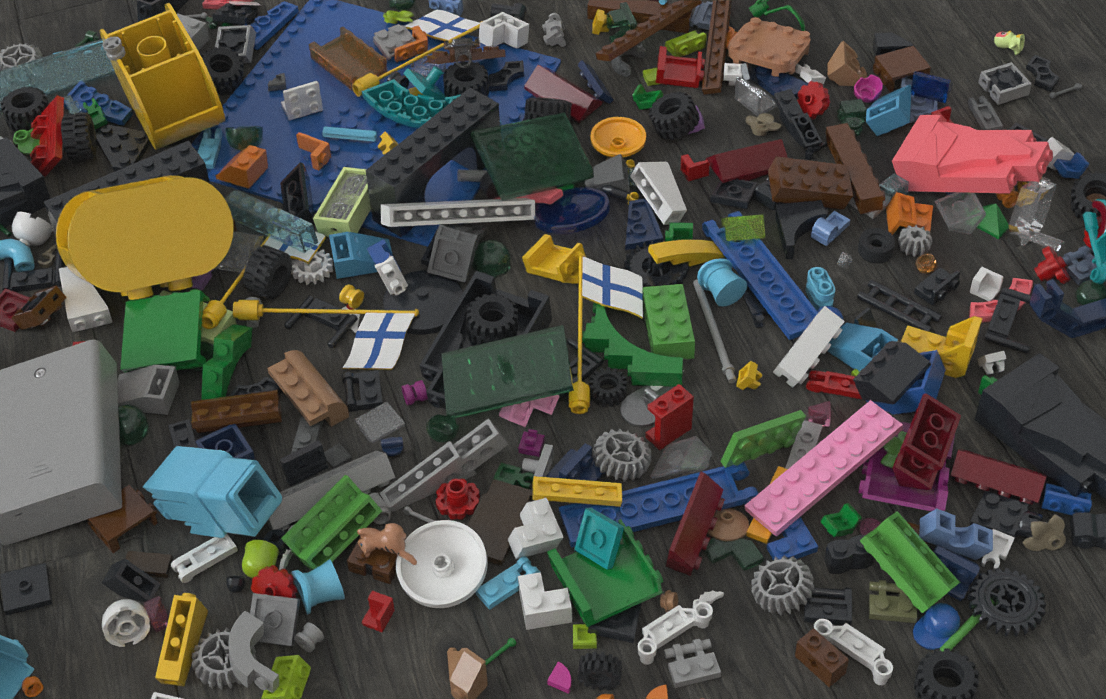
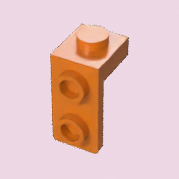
[394,25,428,62]
[296,132,331,171]

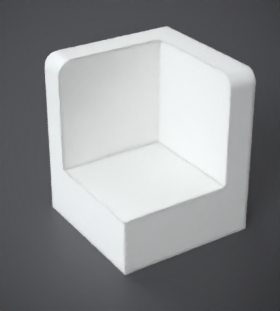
[970,267,1004,301]

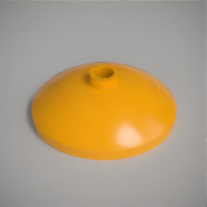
[590,117,646,158]

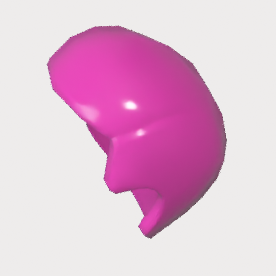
[854,74,883,103]

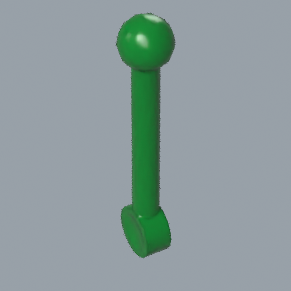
[485,638,516,665]

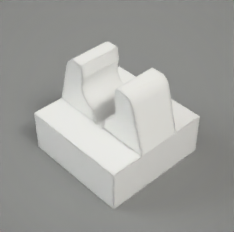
[724,63,742,86]
[978,351,1006,375]

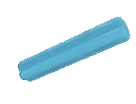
[323,126,377,142]

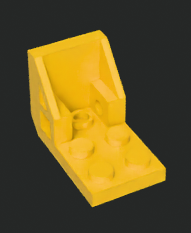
[901,316,983,378]

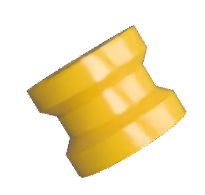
[339,284,364,309]

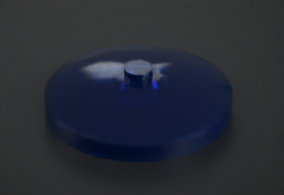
[534,188,610,234]

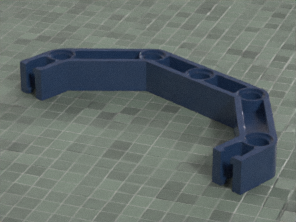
[1030,279,1106,338]

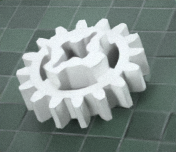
[291,249,333,285]

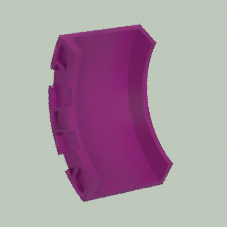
[858,422,955,511]

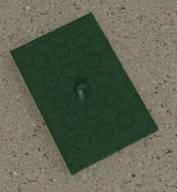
[470,112,594,201]
[441,325,574,420]

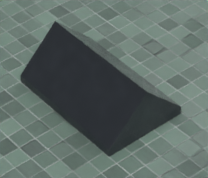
[280,162,315,228]

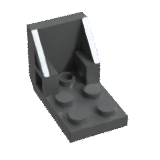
[427,223,488,282]

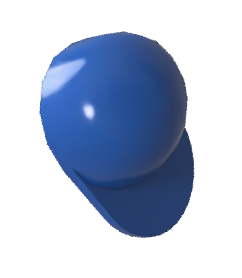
[913,603,960,650]

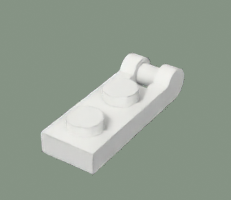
[171,534,238,583]

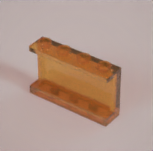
[309,26,387,92]

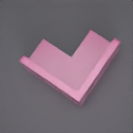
[499,377,559,427]

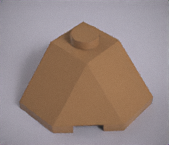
[827,41,867,86]
[447,648,488,699]

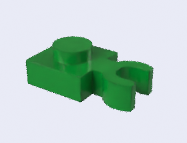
[83,98,108,130]

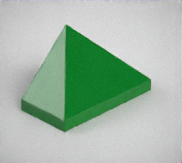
[965,203,1010,239]

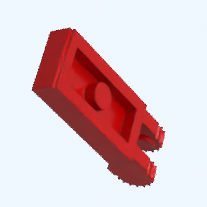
[806,370,862,399]

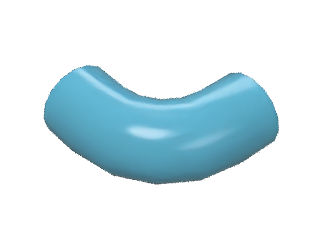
[0,239,35,272]

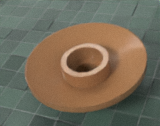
[708,508,749,541]

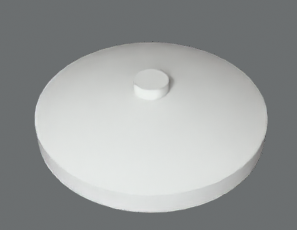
[396,520,488,608]

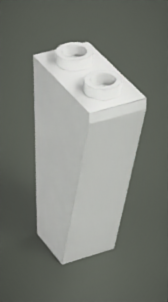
[630,162,687,225]
[59,267,113,332]

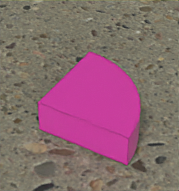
[547,662,571,694]

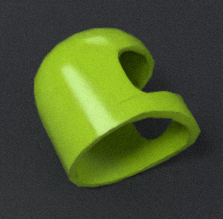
[242,540,279,578]

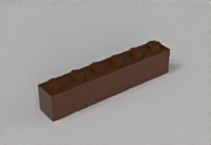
[587,0,693,33]
[826,123,885,214]

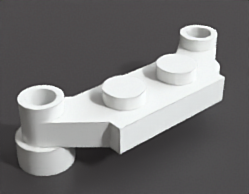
[638,602,713,665]
[814,619,893,685]

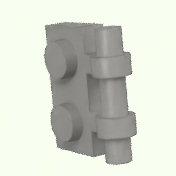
[664,639,721,688]

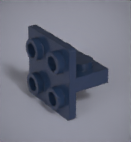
[546,443,605,481]
[933,545,980,601]

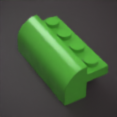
[281,475,382,571]
[860,511,960,613]

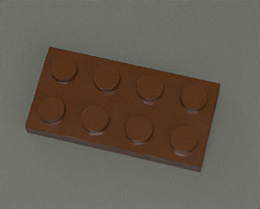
[427,45,506,64]

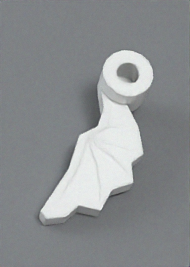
[279,550,293,570]
[693,590,724,609]

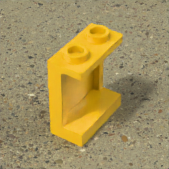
[522,234,586,282]

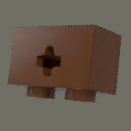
[795,628,849,688]

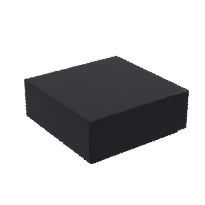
[740,63,758,86]

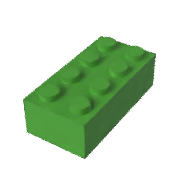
[643,284,695,359]

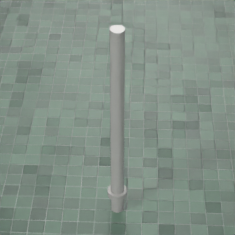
[693,279,736,384]

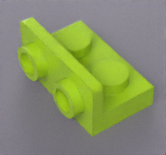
[665,31,706,57]
[261,655,311,699]

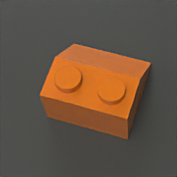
[216,145,268,189]

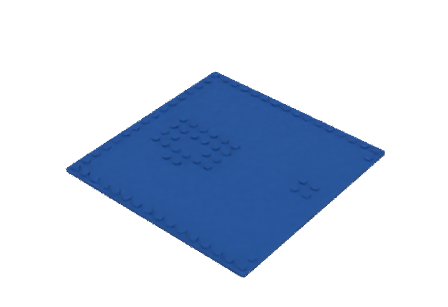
[191,0,561,247]

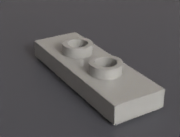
[786,420,823,469]

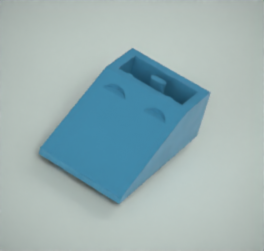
[866,85,911,136]
[329,232,392,279]
[827,323,898,372]

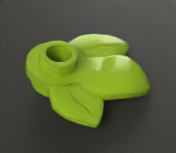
[383,10,414,24]

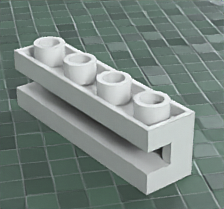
[773,306,844,388]

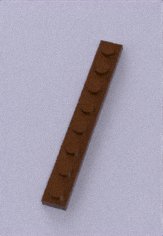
[595,0,702,61]
[702,0,732,94]

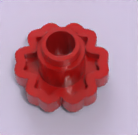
[797,81,830,119]
[1034,246,1070,284]
[436,478,480,520]
[251,565,297,598]

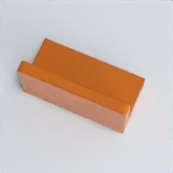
[886,192,917,235]

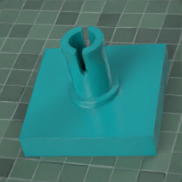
[403,66,446,100]
[574,508,624,569]

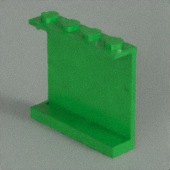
[547,519,663,627]

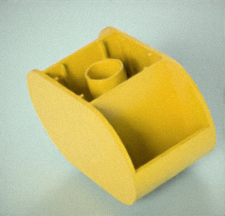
[99,3,225,150]
[56,175,233,300]

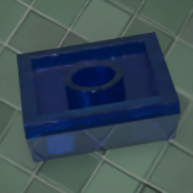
[911,71,953,103]

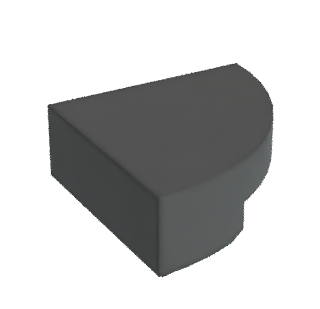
[268,73,287,91]

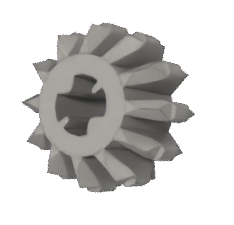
[898,225,932,257]

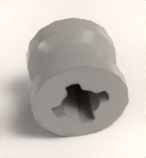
[102,37,126,61]
[294,622,324,652]

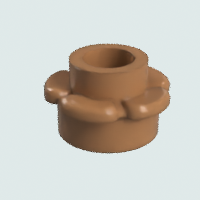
[660,590,678,613]

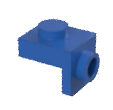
[1053,153,1089,179]

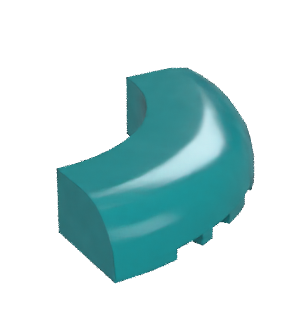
[362,79,460,129]

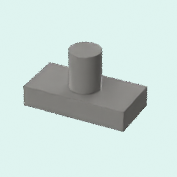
[522,444,554,477]

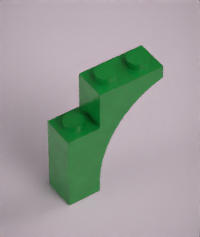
[201,324,252,400]

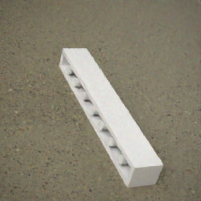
[381,198,535,227]

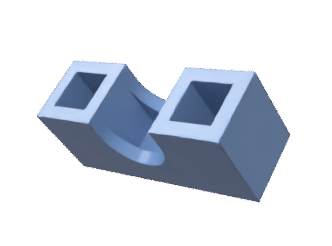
[919,508,993,560]

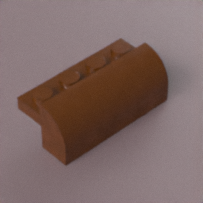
[191,390,282,433]

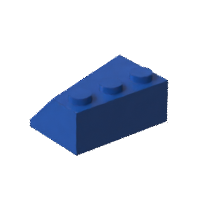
[865,350,946,415]

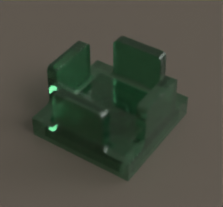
[606,2,637,43]

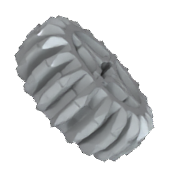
[0,43,44,83]
[593,428,651,482]
[751,555,814,615]
[192,627,256,690]

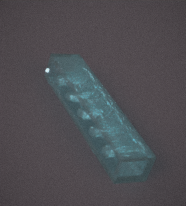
[225,190,318,253]

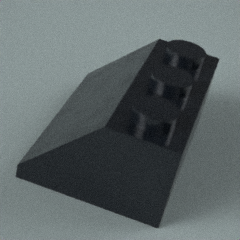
[853,341,931,405]

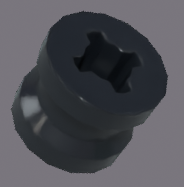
[387,71,409,89]
[264,529,289,558]

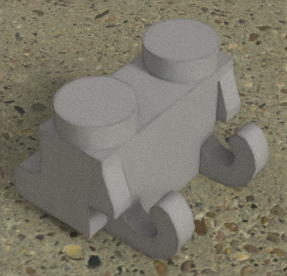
[542,13,566,47]

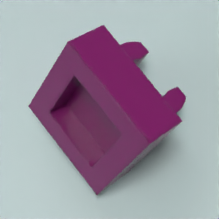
[518,429,545,457]

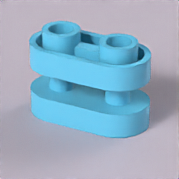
[806,267,835,310]

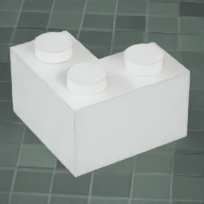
[479,12,529,49]
[508,498,563,559]
[518,572,572,630]

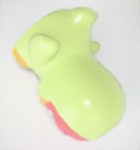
[994,31,1025,55]

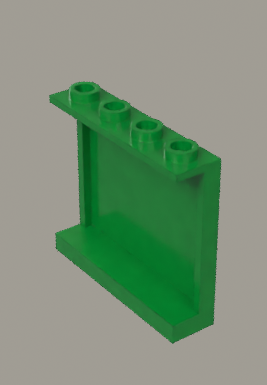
[120,289,210,373]

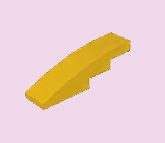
[648,240,724,266]

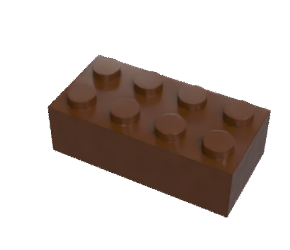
[768,156,853,209]

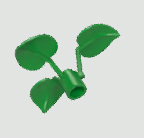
[749,0,805,31]

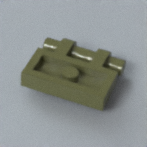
[869,580,917,623]

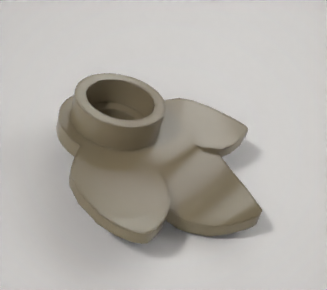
[746,113,782,136]
[1023,514,1066,551]

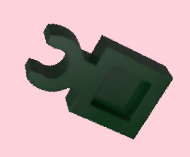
[493,462,534,490]

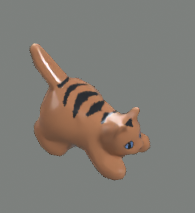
[357,523,417,565]

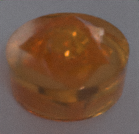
[916,254,937,273]

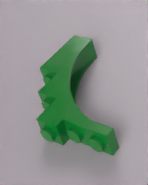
[582,302,683,387]

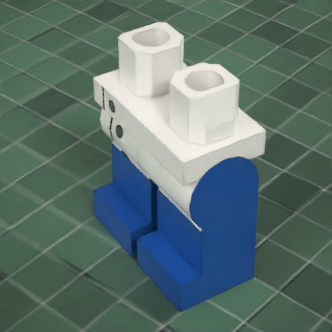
[367,239,408,295]

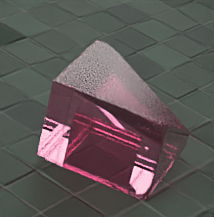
[808,401,831,427]
[144,596,169,632]

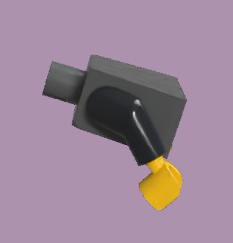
[585,154,639,205]

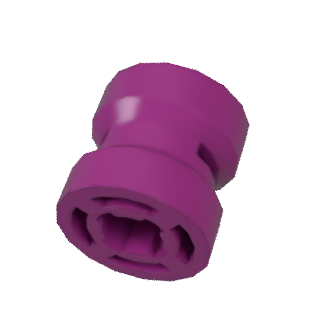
[401,380,428,406]

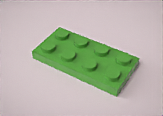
[720,410,806,468]

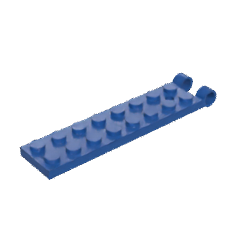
[702,211,818,340]
[559,462,759,548]

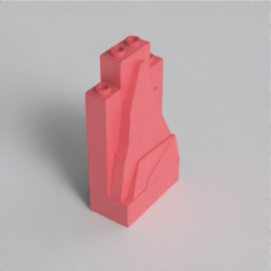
[892,115,1053,193]

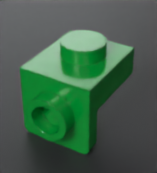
[632,84,663,109]
[665,223,693,242]
[821,503,862,538]

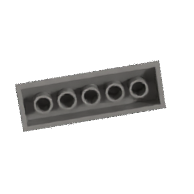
[267,451,396,531]

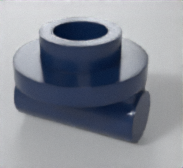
[381,437,403,456]

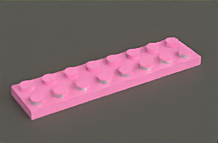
[745,400,903,537]

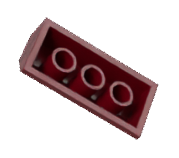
[951,448,1047,505]
[666,471,725,576]

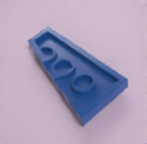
[246,1,299,50]
[64,80,133,126]

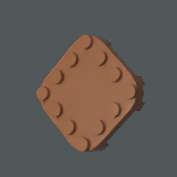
[728,17,811,77]

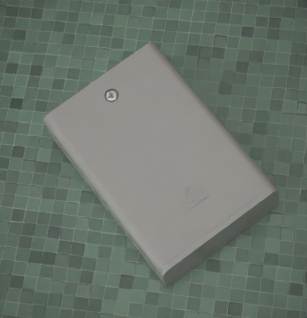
[0,340,122,545]

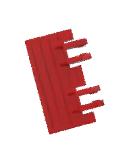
[30,95,64,176]

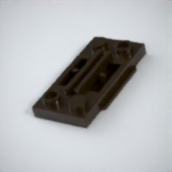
[467,479,533,566]

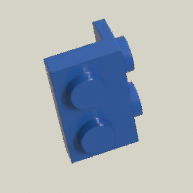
[1042,483,1092,515]

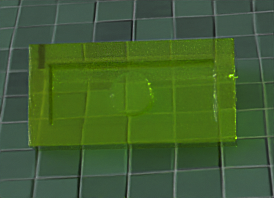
[721,214,765,241]

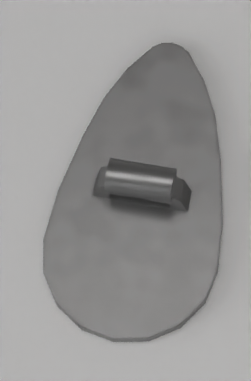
[620,386,674,427]

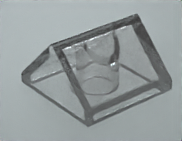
[734,76,777,116]
[934,192,986,235]

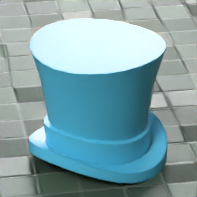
[697,259,747,306]
[291,559,345,614]

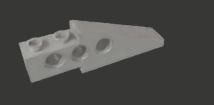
[380,418,508,512]

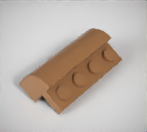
[267,350,349,427]

